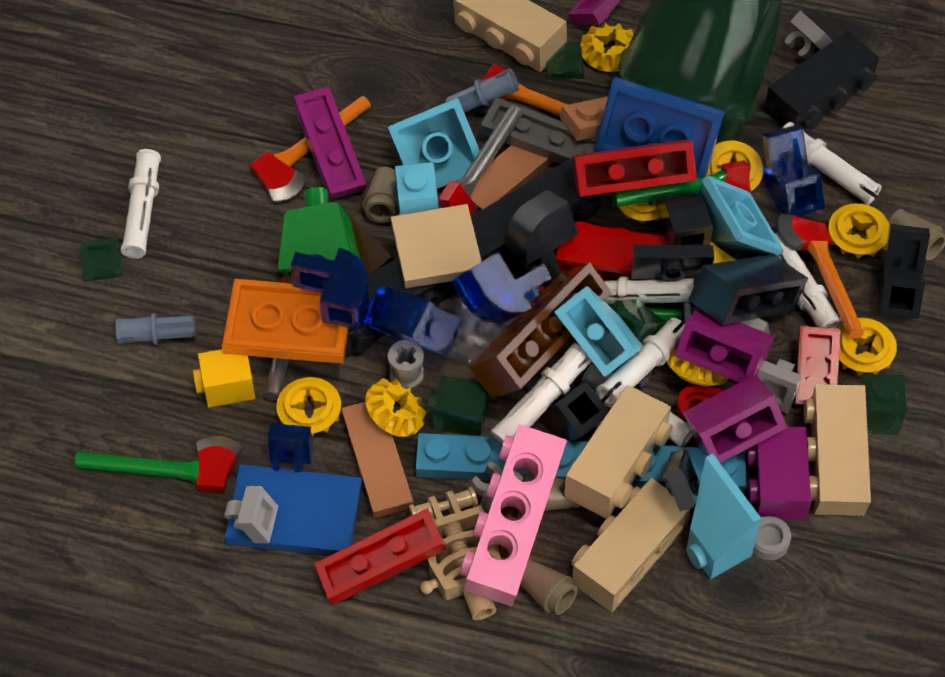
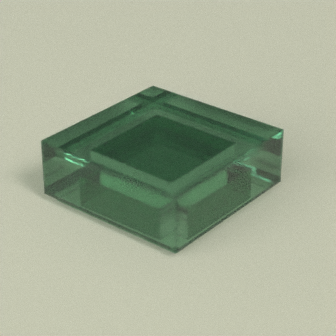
[546,42,584,81]
[80,238,123,282]

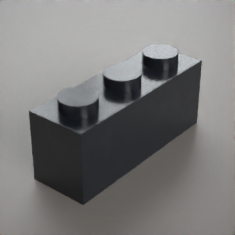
[764,31,879,131]
[688,254,808,325]

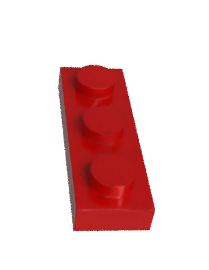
[314,508,447,605]

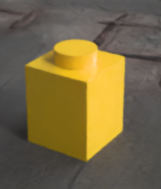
[193,349,256,408]

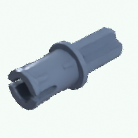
[445,68,520,113]
[115,313,196,345]

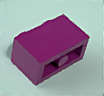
[674,308,774,383]
[683,374,788,463]
[746,427,811,520]

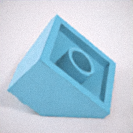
[388,98,480,189]
[699,176,784,256]
[686,453,761,579]

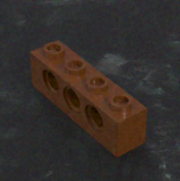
[468,262,612,398]

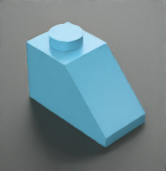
[395,162,439,215]
[554,286,644,377]

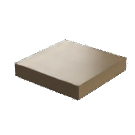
[391,204,483,289]

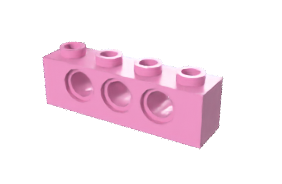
[459,424,567,607]

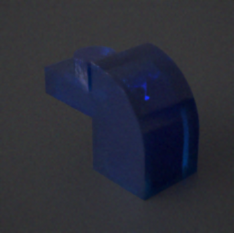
[762,125,825,217]
[291,248,369,331]
[450,253,552,324]
[363,287,463,357]

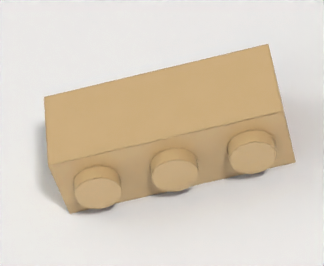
[453,0,567,72]
[804,384,871,516]
[564,385,673,519]
[571,478,691,613]

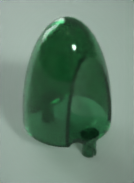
[617,0,782,145]

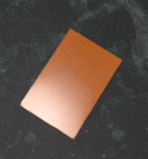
[222,279,354,364]

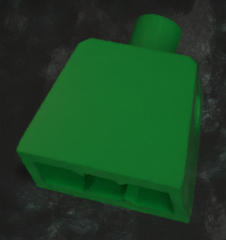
[278,187,362,284]

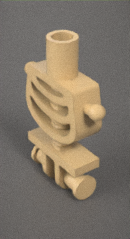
[409,486,510,620]

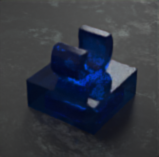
[268,423,313,473]

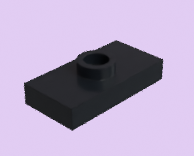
[631,245,714,281]
[663,448,700,511]

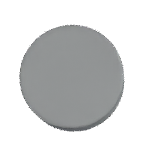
[753,516,791,560]

